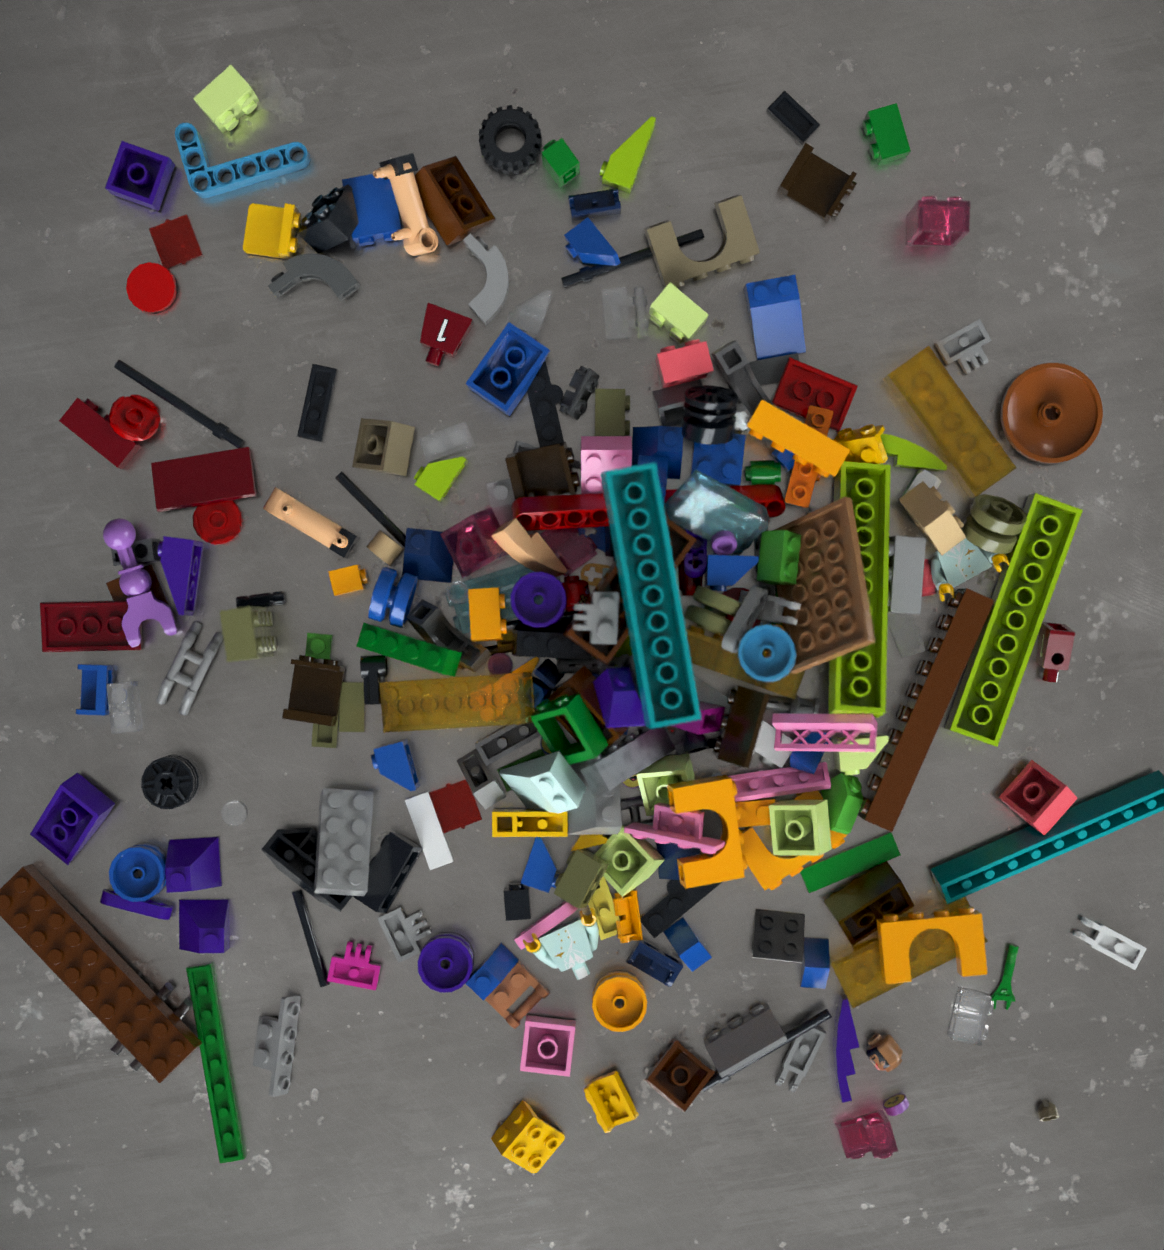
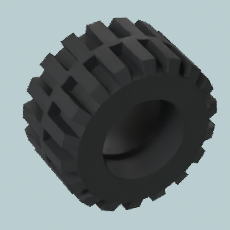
[479,105,542,175]

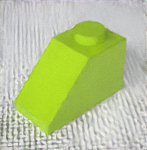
[414,456,468,502]

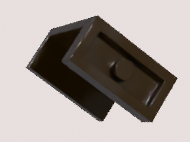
[778,143,857,221]
[505,442,580,500]
[282,655,345,726]

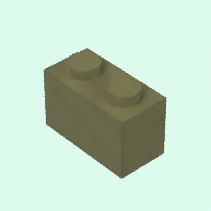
[595,389,630,436]
[554,849,609,909]

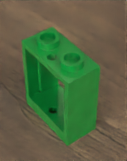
[530,694,609,765]

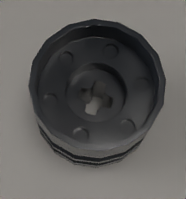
[681,385,738,445]
[141,754,202,809]

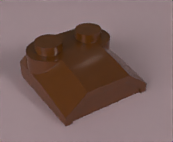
[645,1040,715,1112]

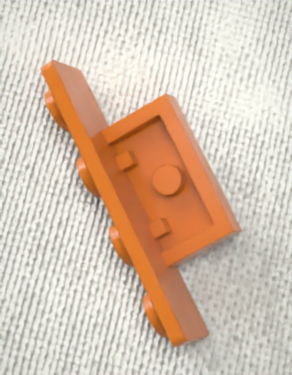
[784,405,833,508]

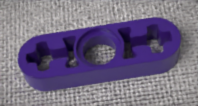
[683,521,707,578]
[100,889,173,920]

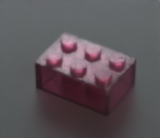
[906,196,970,246]

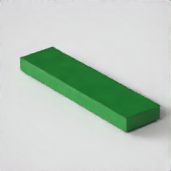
[800,832,901,893]

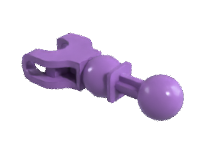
[103,518,177,648]

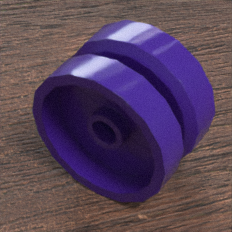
[511,572,567,629]
[418,932,474,993]

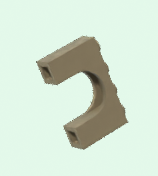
[644,195,760,288]

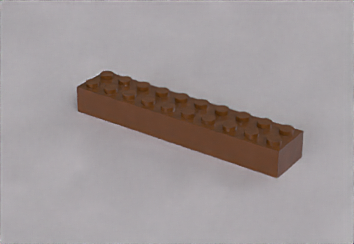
[858,588,994,832]
[0,864,202,1083]

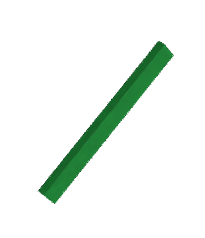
[186,963,246,1164]

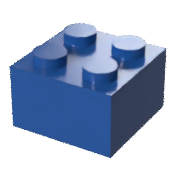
[689,434,746,486]

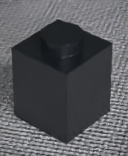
[504,882,532,921]

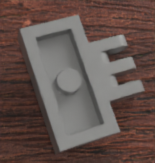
[935,319,992,375]
[573,592,619,644]
[377,906,432,963]

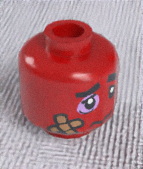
[561,575,590,612]

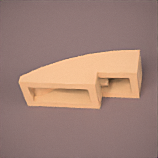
[491,518,568,577]

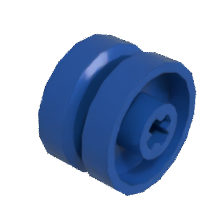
[368,567,418,628]
[109,843,167,902]

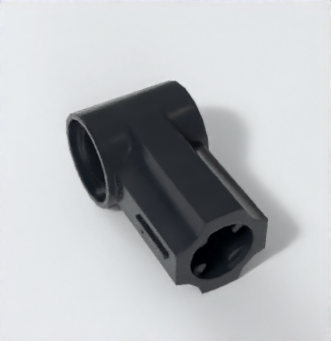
[360,655,388,705]

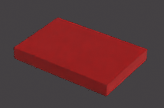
[771,357,858,432]

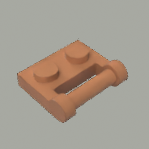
[485,961,550,1029]

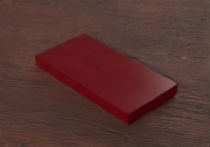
[151,447,257,512]
[40,600,143,652]

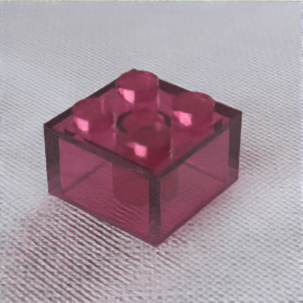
[441,508,509,579]

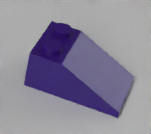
[158,536,203,616]
[30,772,115,865]

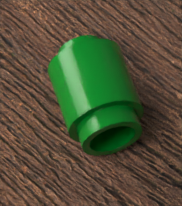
[745,460,781,485]

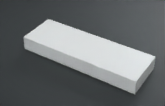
[405,791,454,870]

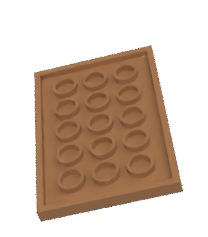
[773,497,875,674]

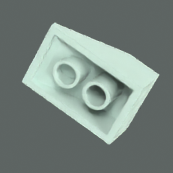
[499,751,586,814]

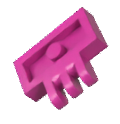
[327,941,382,991]

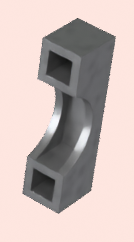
[711,341,775,441]

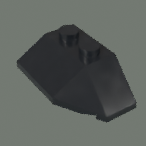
[261,828,353,912]

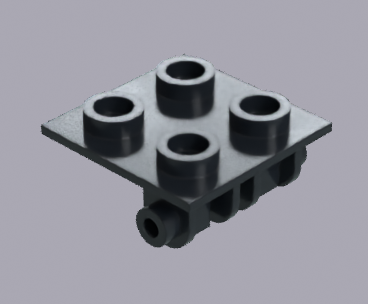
[751,909,805,963]

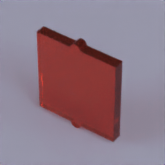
[149,214,203,269]
[429,779,482,833]

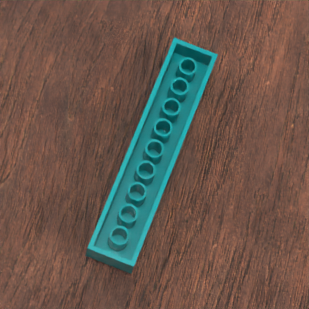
[600,463,701,729]

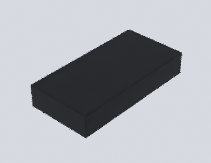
[767,90,820,144]

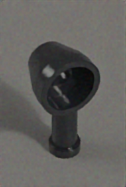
[683,731,722,754]

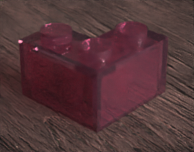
[540,528,598,577]
[835,1110,898,1159]

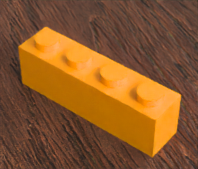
[746,399,850,478]

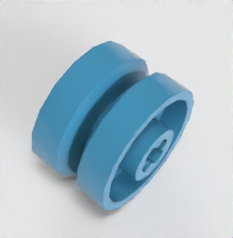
[738,624,797,682]

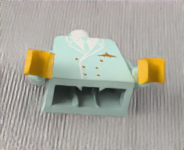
[931,538,1010,601]
[523,908,599,980]

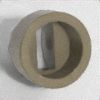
[1038,1101,1060,1122]

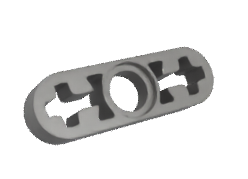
[722,585,768,653]

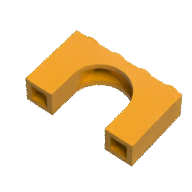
[667,775,747,888]
[741,790,848,890]
[877,907,988,984]

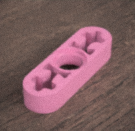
[513,901,578,950]

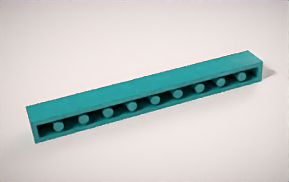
[930,770,1164,904]

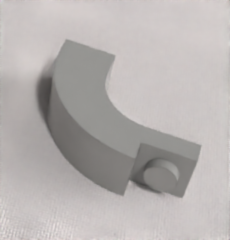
[463,233,509,326]

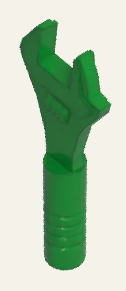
[989,944,1019,1010]

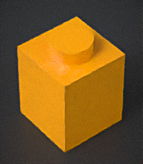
[328,564,368,596]

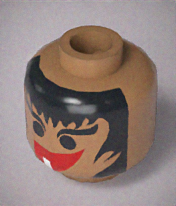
[865,1033,903,1072]

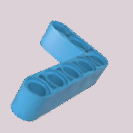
[175,123,311,198]

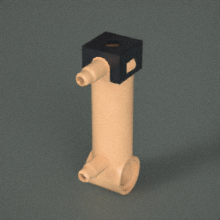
[373,153,438,256]
[263,487,360,558]

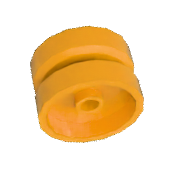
[592,971,647,1032]

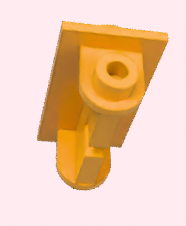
[612,890,643,943]

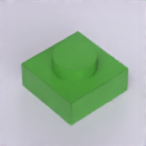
[305,633,333,660]

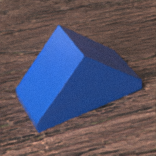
[663,917,712,972]
[800,937,830,989]

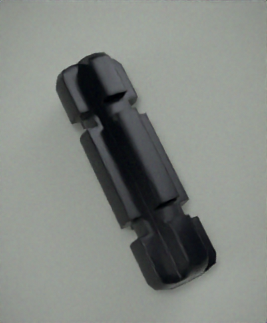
[236,591,285,608]

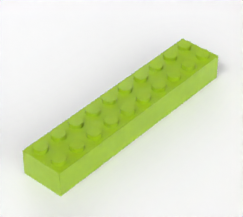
[828,461,891,718]
[945,493,1083,747]

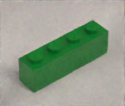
[356,622,462,677]

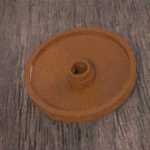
[1001,363,1103,464]

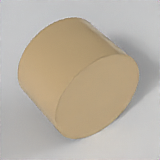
[366,530,404,566]

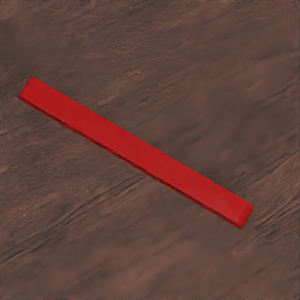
[511,484,786,531]

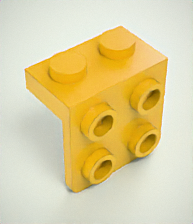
[243,203,301,259]
[491,1100,565,1174]

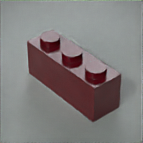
[59,397,142,469]

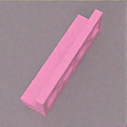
[772,714,878,752]
[729,762,831,802]

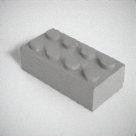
[314,788,373,896]

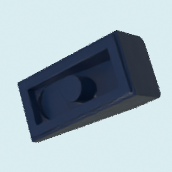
[534,658,565,689]

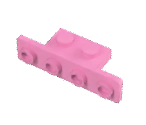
[624,803,725,854]

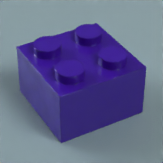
[105,141,175,211]

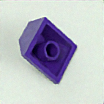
[593,667,645,728]
[165,836,222,893]
[179,899,230,953]

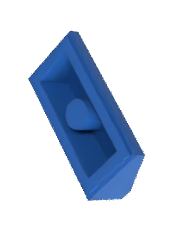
[790,732,832,775]

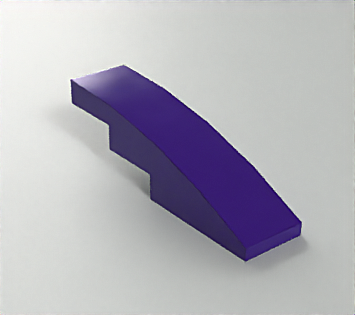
[833,994,859,1103]

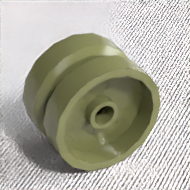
[961,494,1027,554]
[684,585,742,635]

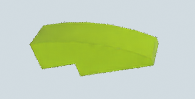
[880,433,947,472]

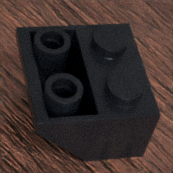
[298,184,359,254]

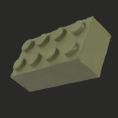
[219,606,277,662]

